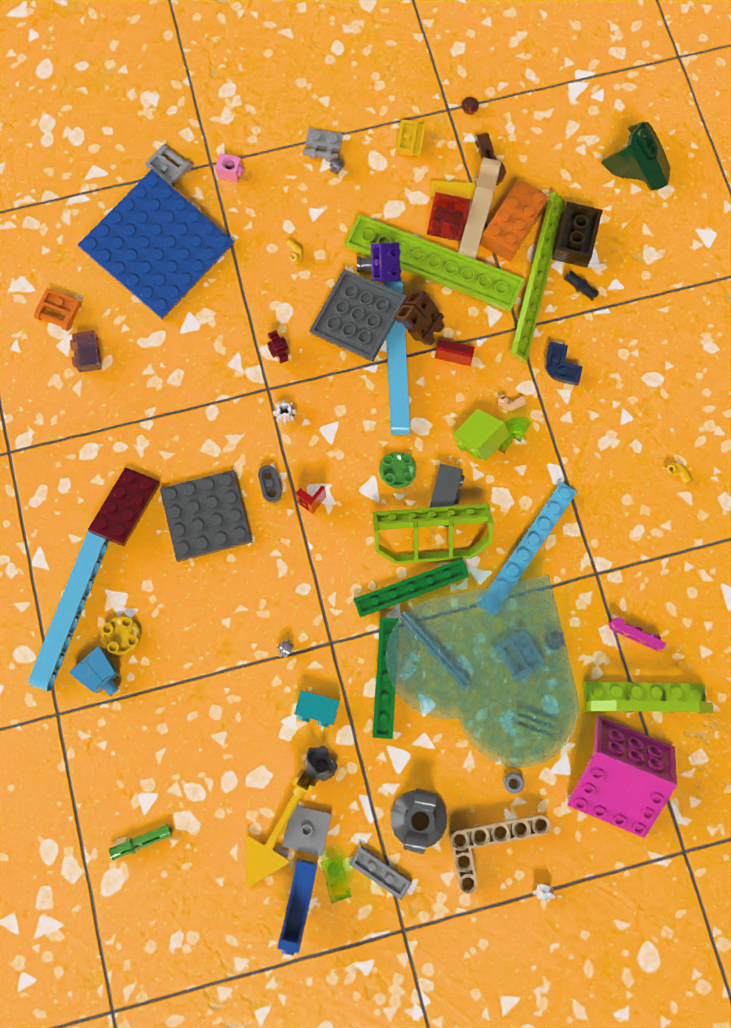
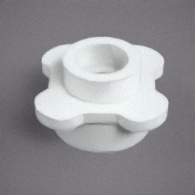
[533,884,556,902]

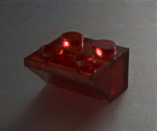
[427,192,471,242]

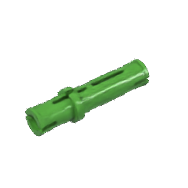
[109,823,172,861]

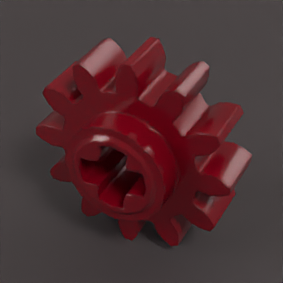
[267,330,289,364]

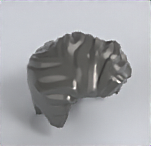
[304,746,338,781]

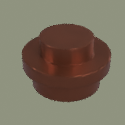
[462,97,479,115]

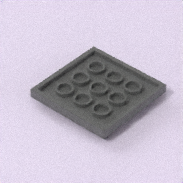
[309,269,407,362]
[160,470,252,562]

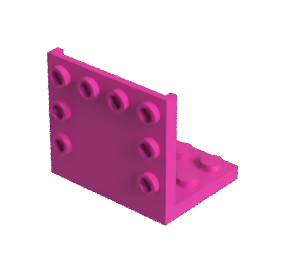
[567,716,677,838]

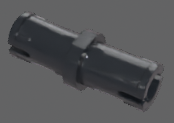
[564,270,599,301]

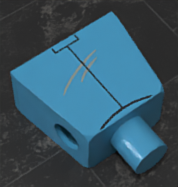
[69,646,119,696]

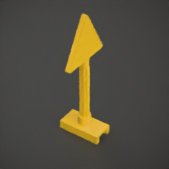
[246,770,319,887]

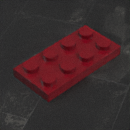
[88,467,160,547]

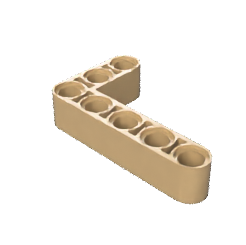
[458,157,501,259]
[449,814,551,894]

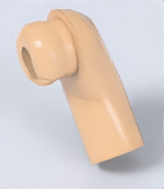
[498,395,526,411]

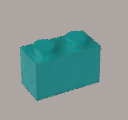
[294,690,340,728]

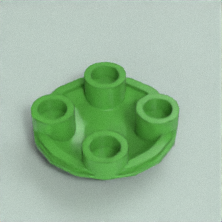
[379,452,416,489]

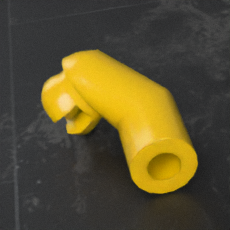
[286,238,303,264]

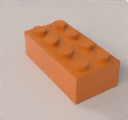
[480,179,549,262]

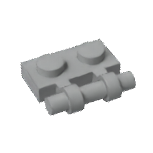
[303,128,343,162]

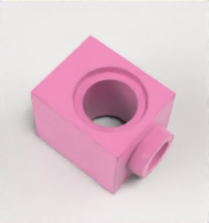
[215,153,244,183]

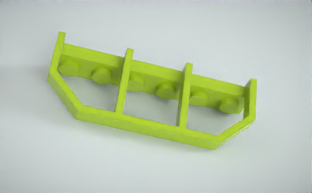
[372,503,493,564]
[584,682,714,714]

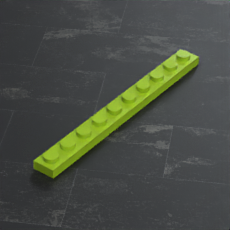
[510,192,566,362]

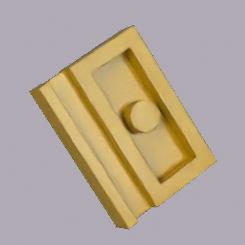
[395,119,426,157]

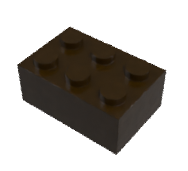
[552,201,603,268]

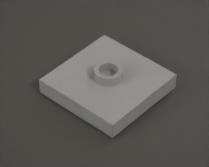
[282,805,332,856]

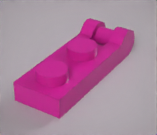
[608,617,666,652]

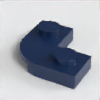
[545,342,583,386]

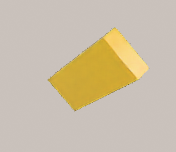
[430,180,477,202]

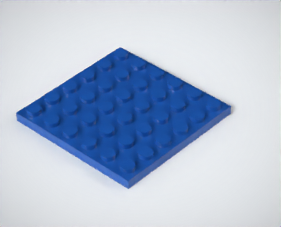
[78,169,234,320]

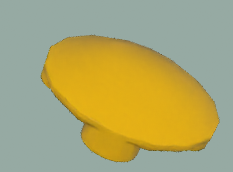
[101,616,141,655]

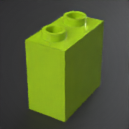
[452,408,510,462]

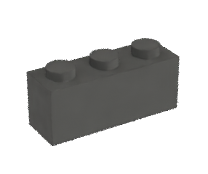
[429,463,465,527]

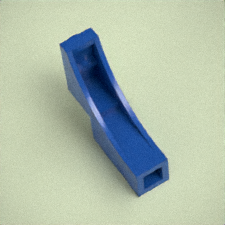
[277,859,318,955]

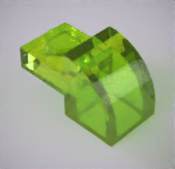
[498,417,532,454]
[320,855,352,904]

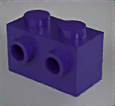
[371,243,401,282]

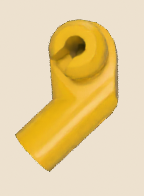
[666,463,693,484]

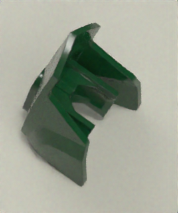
[601,121,670,190]

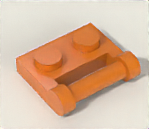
[34,288,82,331]

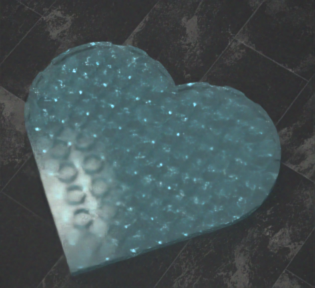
[386,575,579,768]

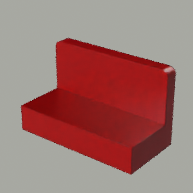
[435,339,475,366]
[295,485,326,514]

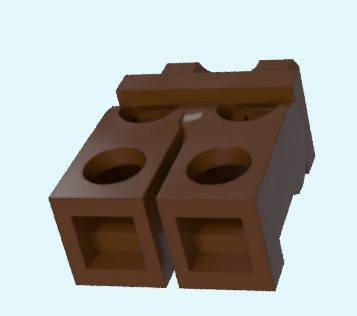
[393,290,445,346]

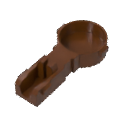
[475,132,506,186]

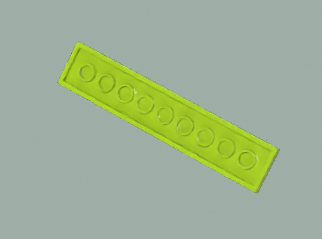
[344,214,525,313]

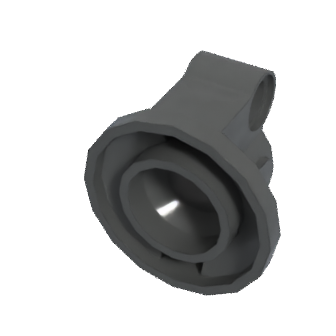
[390,788,447,855]

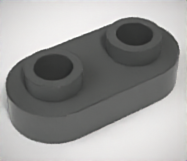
[258,465,282,503]

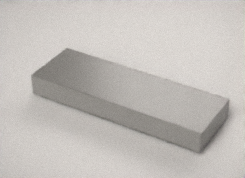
[349,846,412,900]

